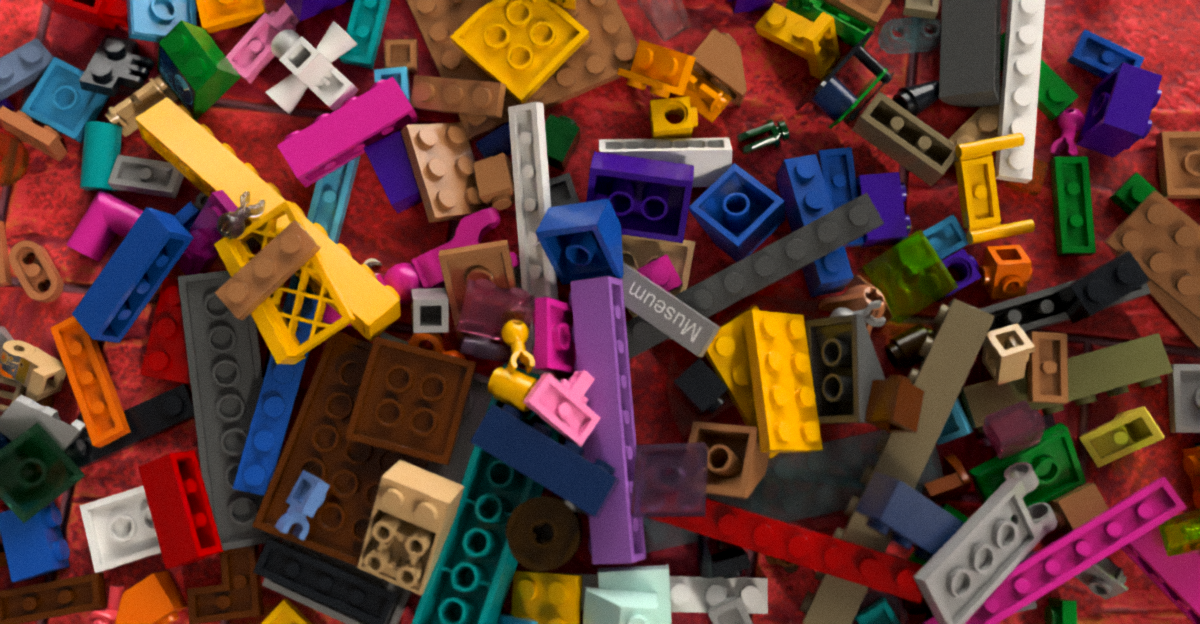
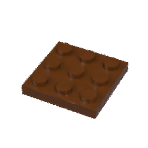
[345,336,478,466]

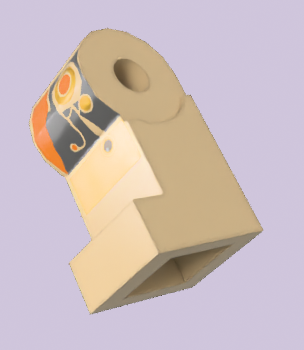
[0,340,66,401]

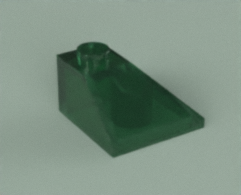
[0,422,86,523]

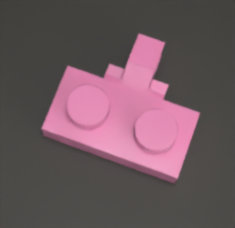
[523,370,601,447]

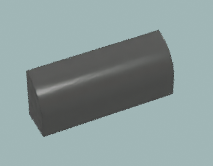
[939,0,1002,108]

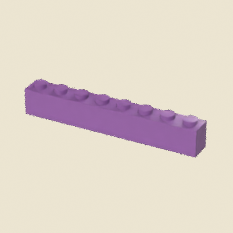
[569,276,646,565]

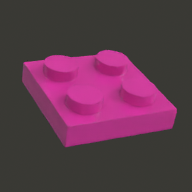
[532,297,576,376]

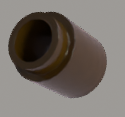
[884,324,935,370]

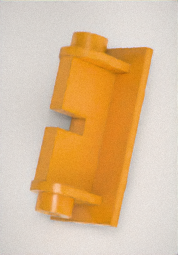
[670,69,732,123]

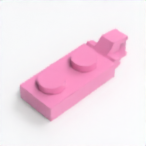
[226,2,299,84]

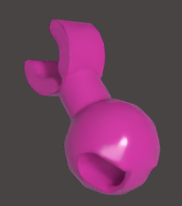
[1051,108,1085,157]

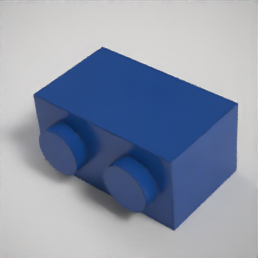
[0,501,70,582]

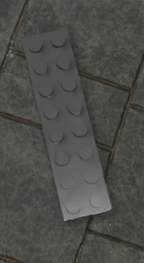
[178,270,283,550]

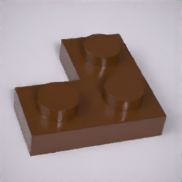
[187,545,264,624]

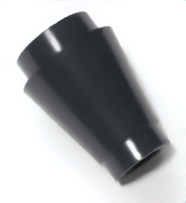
[892,80,940,116]

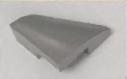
[0,394,86,470]

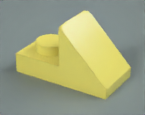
[1079,406,1165,468]

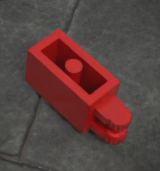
[42,0,128,31]

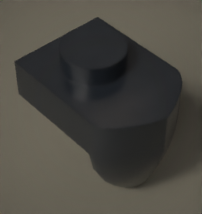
[697,534,751,579]

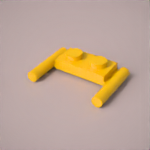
[955,133,1035,245]

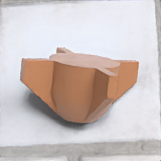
[818,274,893,336]

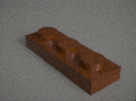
[0,572,107,624]

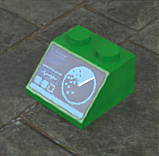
[158,20,241,120]

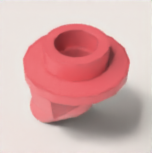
[88,585,125,624]

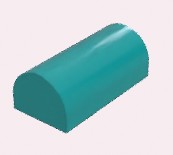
[80,121,122,191]

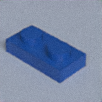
[1067,30,1145,79]

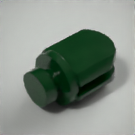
[737,119,790,155]

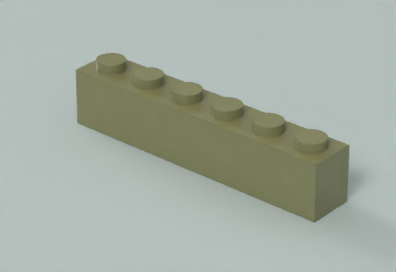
[958,333,1173,434]

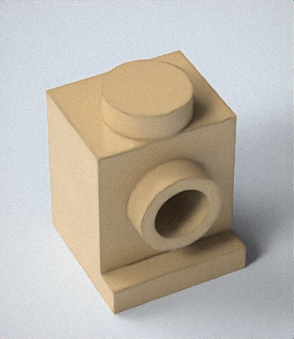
[982,323,1035,385]

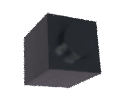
[672,358,728,415]

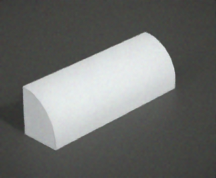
[599,137,732,187]

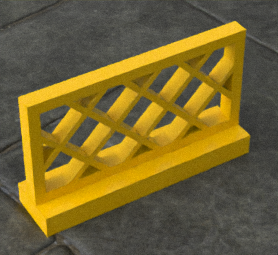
[214,201,356,365]

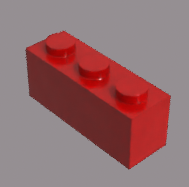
[138,450,223,570]

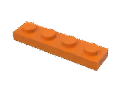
[50,316,131,448]

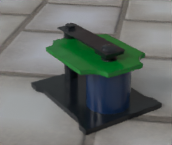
[795,30,895,129]

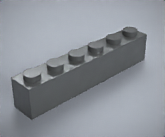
[932,261,1151,346]

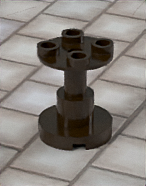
[506,496,583,571]

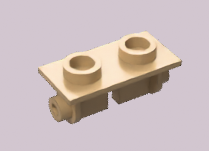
[105,75,179,137]

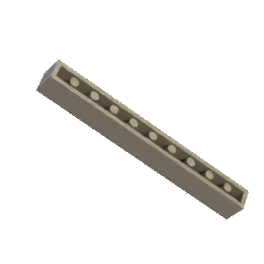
[799,299,995,624]

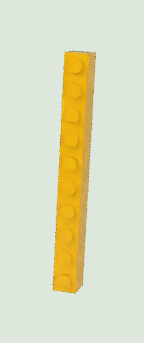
[135,97,401,342]

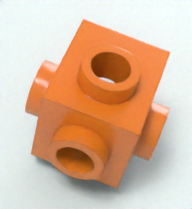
[979,244,1033,300]

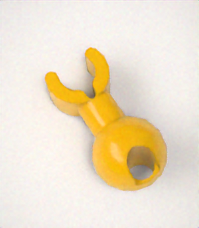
[501,320,535,374]

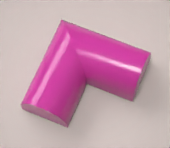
[66,189,143,262]

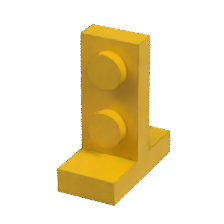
[755,3,840,80]

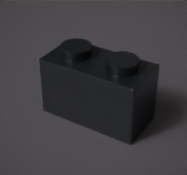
[1054,251,1150,323]

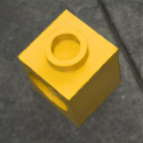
[649,96,698,139]

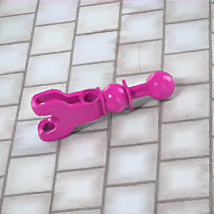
[322,207,520,333]

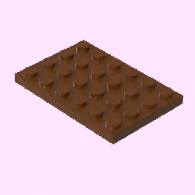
[252,332,430,566]

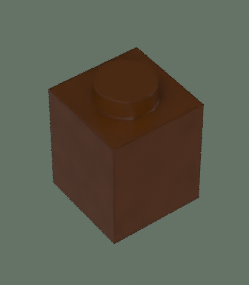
[864,375,924,433]

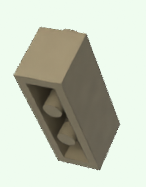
[852,91,957,187]

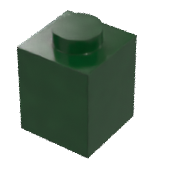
[545,114,581,172]

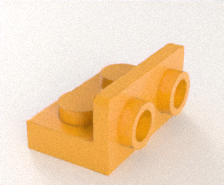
[617,40,696,98]

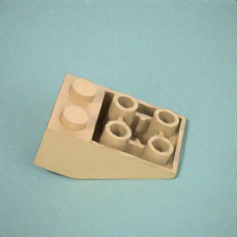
[357,460,465,596]

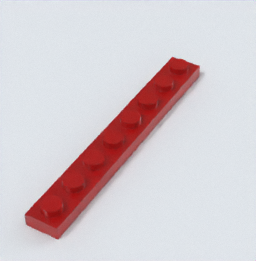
[642,480,924,603]

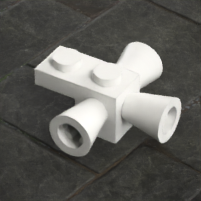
[265,21,359,115]

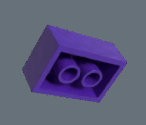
[586,151,694,243]

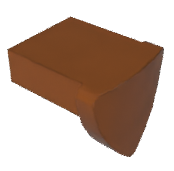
[921,454,971,504]

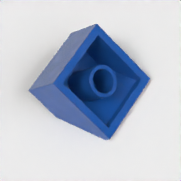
[689,163,785,262]
[535,199,624,285]

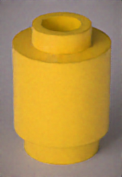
[488,367,538,413]

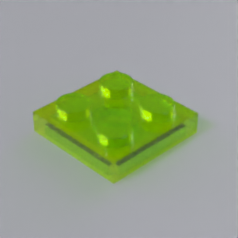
[863,230,958,323]

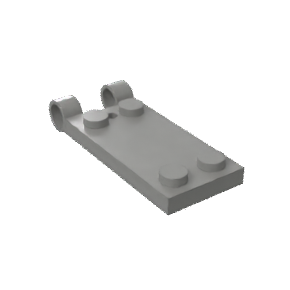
[914,462,1058,624]

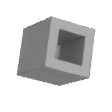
[411,288,449,333]

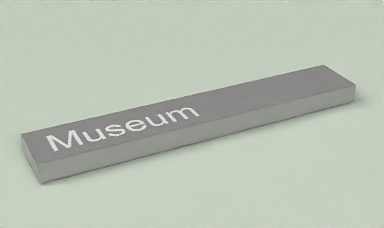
[620,262,721,357]

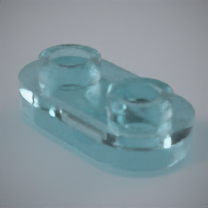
[878,17,941,54]

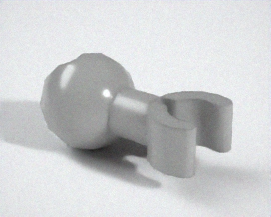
[829,300,886,327]

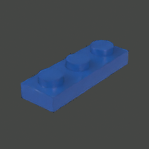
[817,147,865,247]

